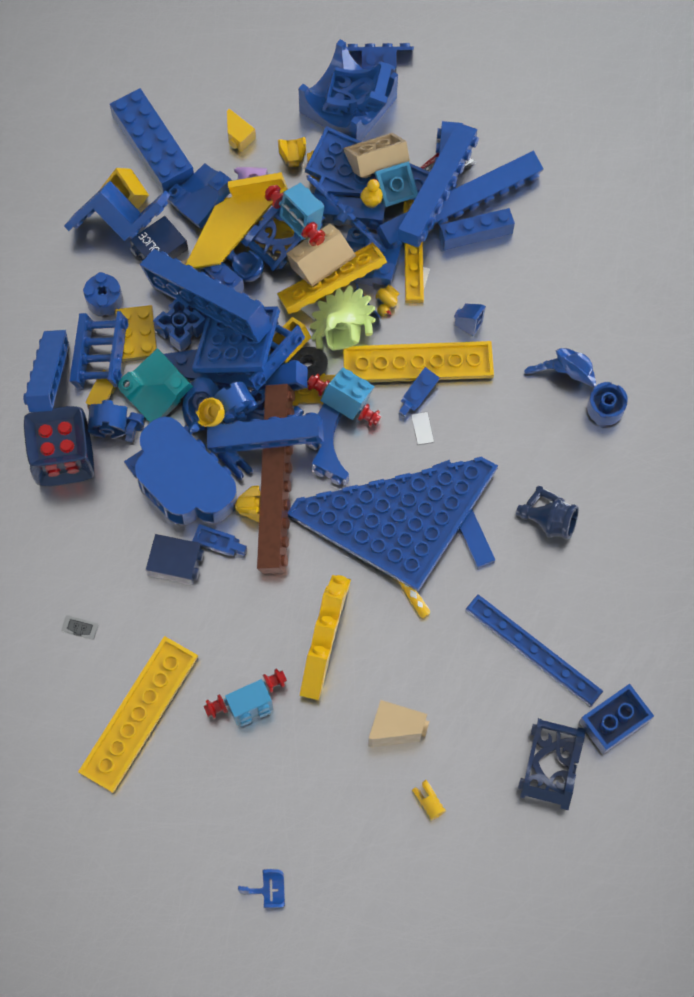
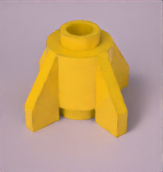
[278,137,306,167]
[235,485,260,523]

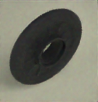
[288,347,328,381]

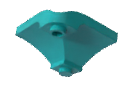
[118,348,193,423]

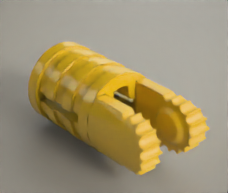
[412,780,446,821]

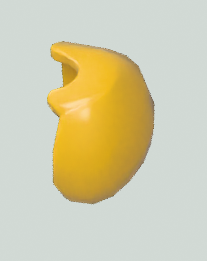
[196,398,225,427]

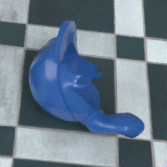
[226,250,264,282]

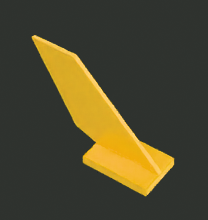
[185,172,288,269]

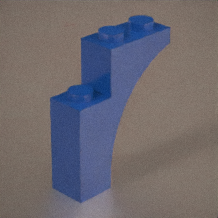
[307,403,349,486]

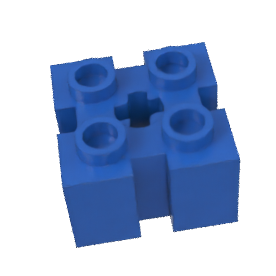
[153,296,206,351]

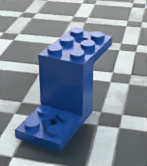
[64,181,170,241]

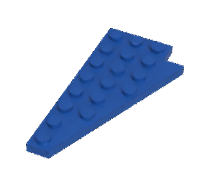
[305,126,457,200]

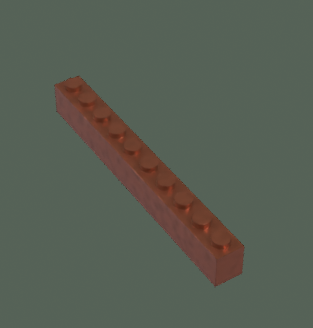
[257,384,295,574]

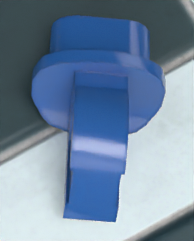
[125,412,145,443]

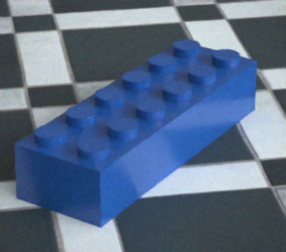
[110,88,194,193]

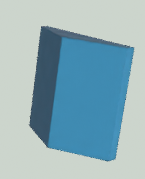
[375,161,418,207]

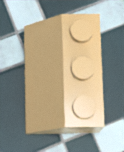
[343,133,410,178]
[286,224,356,287]

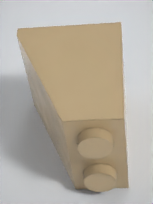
[368,700,430,748]

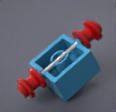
[265,182,325,246]
[307,367,382,427]
[203,668,287,726]

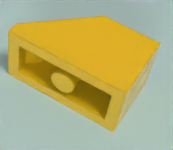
[227,109,256,152]

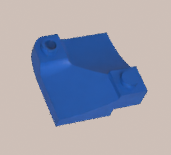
[168,163,232,229]
[346,226,403,286]

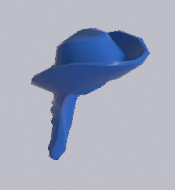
[524,348,596,388]
[182,377,219,433]

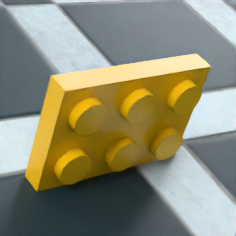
[115,305,157,362]

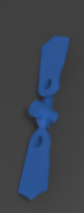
[306,175,386,252]

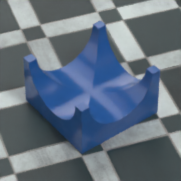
[298,39,398,141]

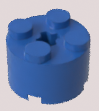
[83,272,123,317]
[213,382,258,424]
[587,382,628,426]
[88,400,127,438]

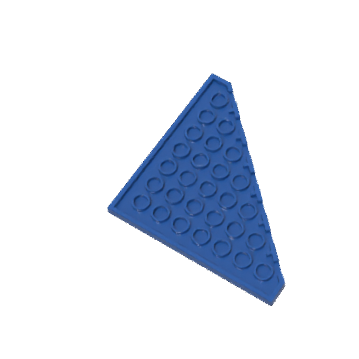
[288,456,498,592]

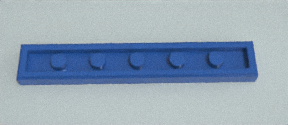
[432,460,495,569]

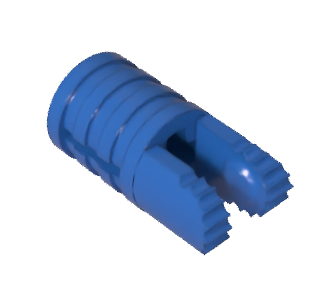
[217,452,253,480]

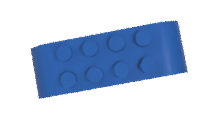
[135,417,237,525]

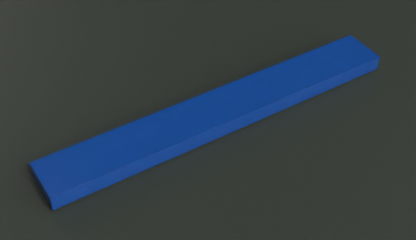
[466,594,603,707]

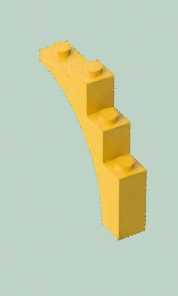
[299,575,351,700]

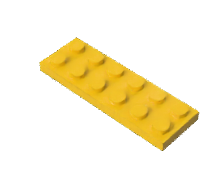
[277,243,387,314]

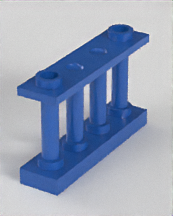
[69,311,129,389]
[225,321,305,391]

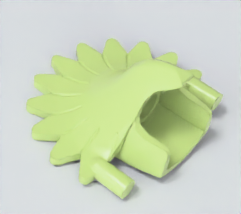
[309,285,376,351]

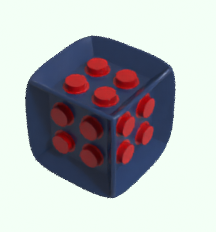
[24,406,94,486]

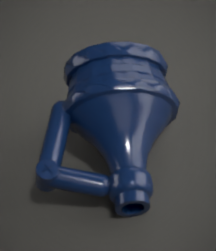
[516,486,579,539]

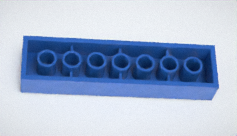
[140,249,273,343]

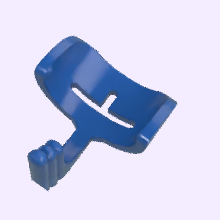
[238,869,285,908]

